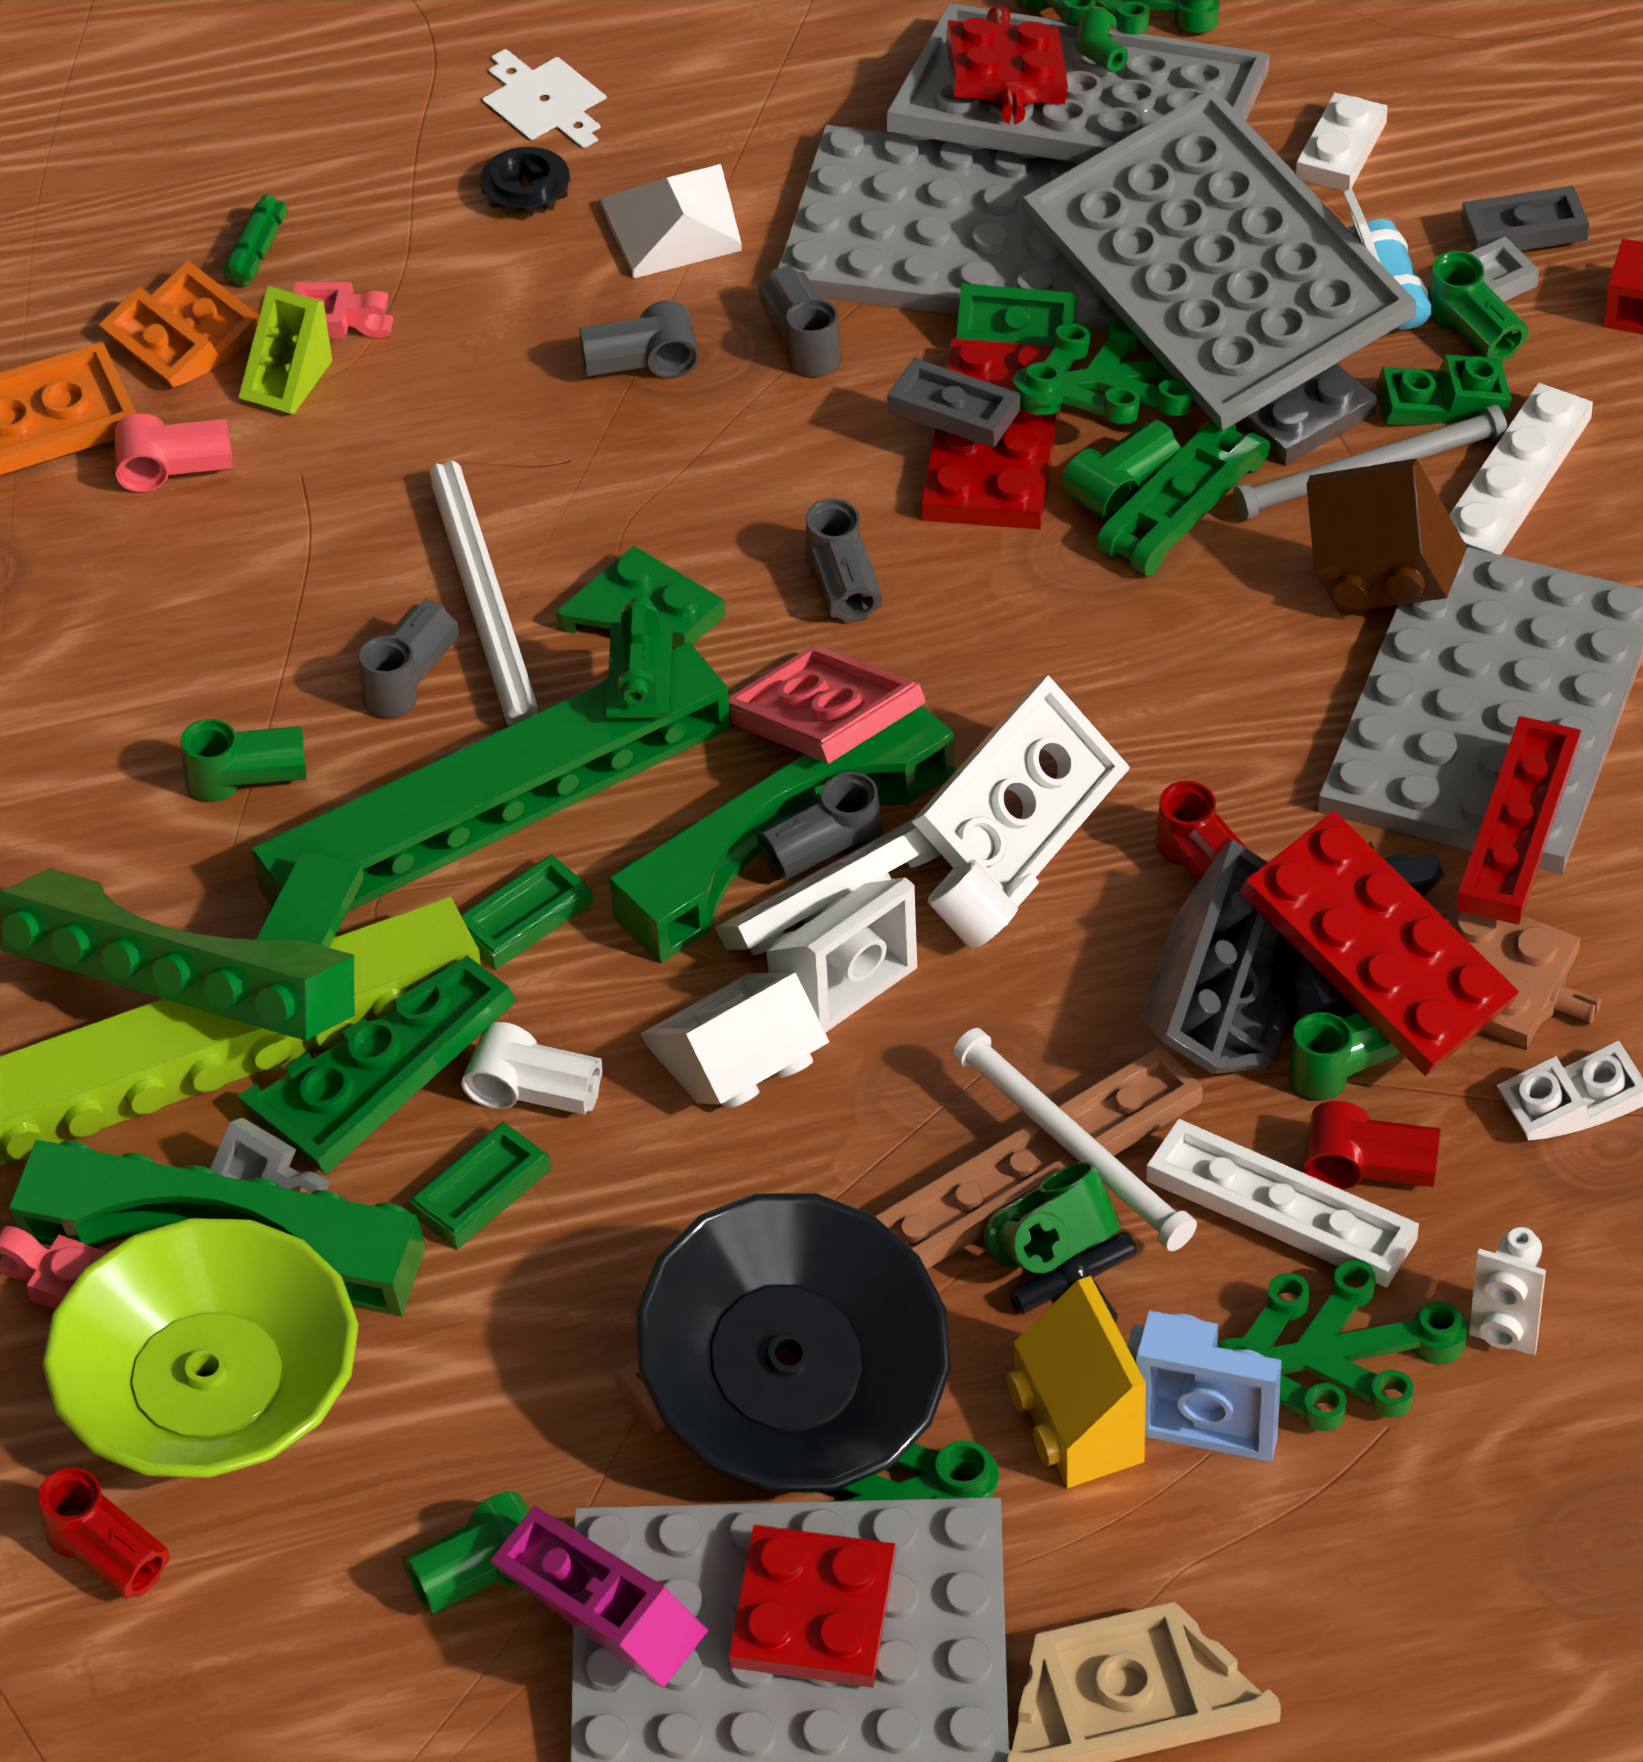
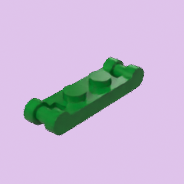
[1096,420,1270,577]

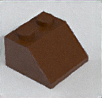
[1306,458,1467,613]

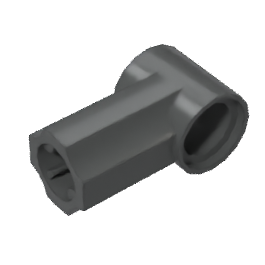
[759,265,841,377]
[579,301,699,378]
[806,498,882,624]
[359,599,459,718]
[756,772,883,881]

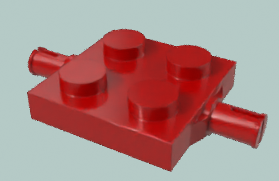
[946,6,1068,125]

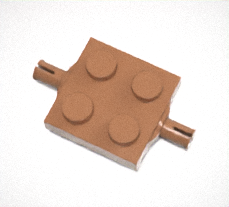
[1446,900,1602,1050]

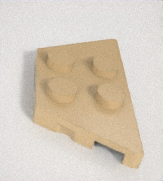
[1007,1602,1281,1762]

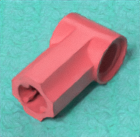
[114,413,233,492]

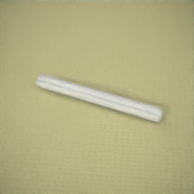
[429,460,538,726]

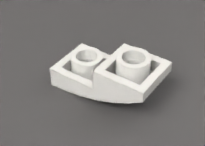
[1497,1040,1643,1141]

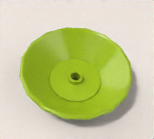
[42,1218,359,1478]

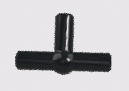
[1009,1232,1137,1323]

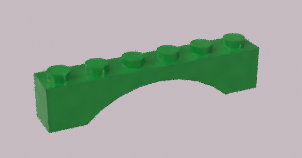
[609,705,955,963]
[0,868,355,1041]
[9,1139,426,1317]

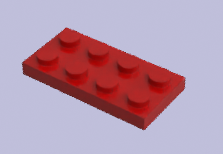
[922,339,1060,530]
[1240,810,1519,1077]

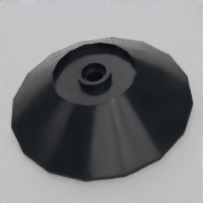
[636,1193,951,1492]

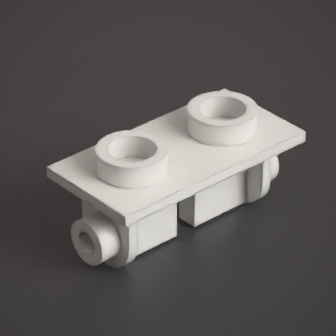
[1469,1227,1546,1356]

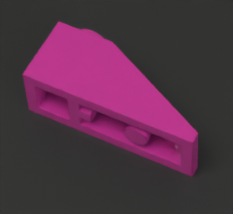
[490,1505,708,1688]

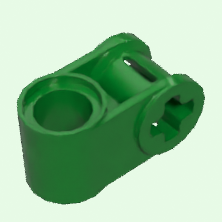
[984,1162,1121,1274]

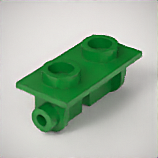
[606,596,673,718]

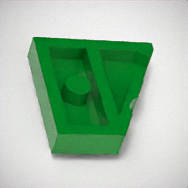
[556,545,725,649]

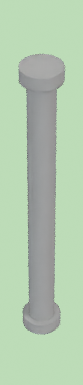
[1233,405,1508,521]

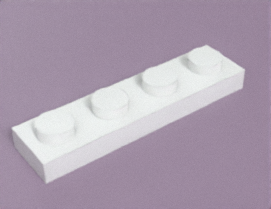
[1449,383,1593,555]
[715,817,941,955]
[1147,1119,1419,1288]

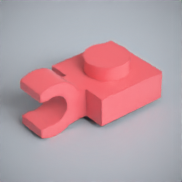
[293,282,393,339]
[0,1226,108,1310]

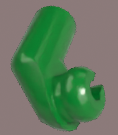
[1075,6,1128,73]

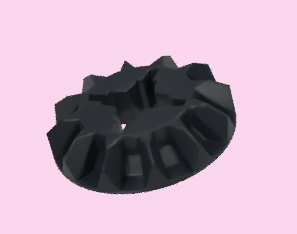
[480,147,570,217]

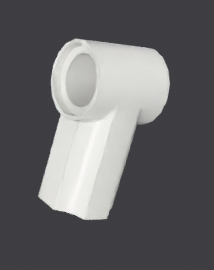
[461,1022,603,1115]

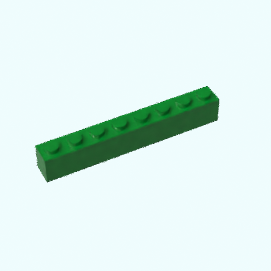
[252,642,731,913]

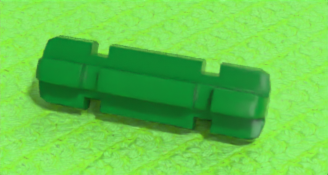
[222,194,288,287]

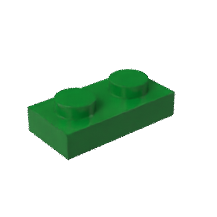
[956,283,1079,346]

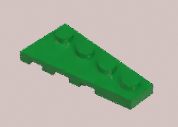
[237,955,516,1176]

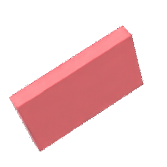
[729,644,926,764]

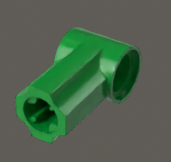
[1428,251,1529,362]
[1060,419,1182,523]
[180,719,307,802]
[1289,1009,1401,1100]
[402,1491,530,1614]

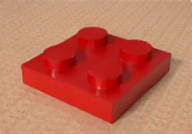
[729,1524,896,1688]

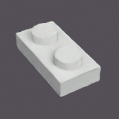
[1296,92,1388,191]

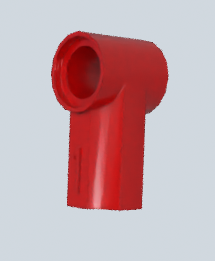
[1156,781,1248,881]
[1303,1101,1441,1190]
[38,1467,169,1599]

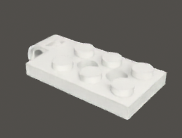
[912,675,1130,950]

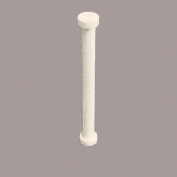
[953,1028,1197,1251]

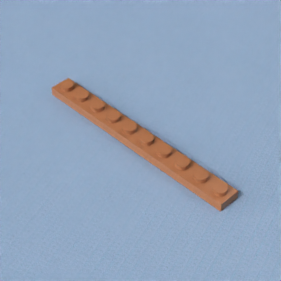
[616,1045,1203,1433]

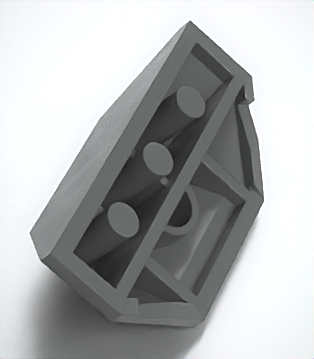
[1140,839,1289,1074]

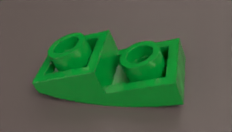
[1376,354,1512,425]

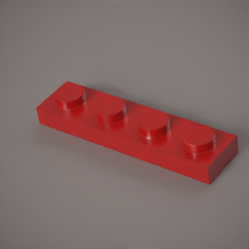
[1456,716,1581,925]

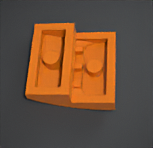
[98,260,259,388]

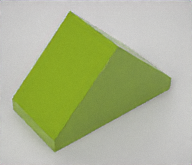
[238,285,333,414]

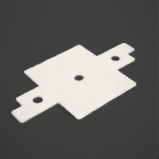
[482,49,607,148]

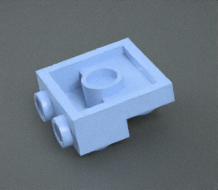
[1127,1310,1281,1463]

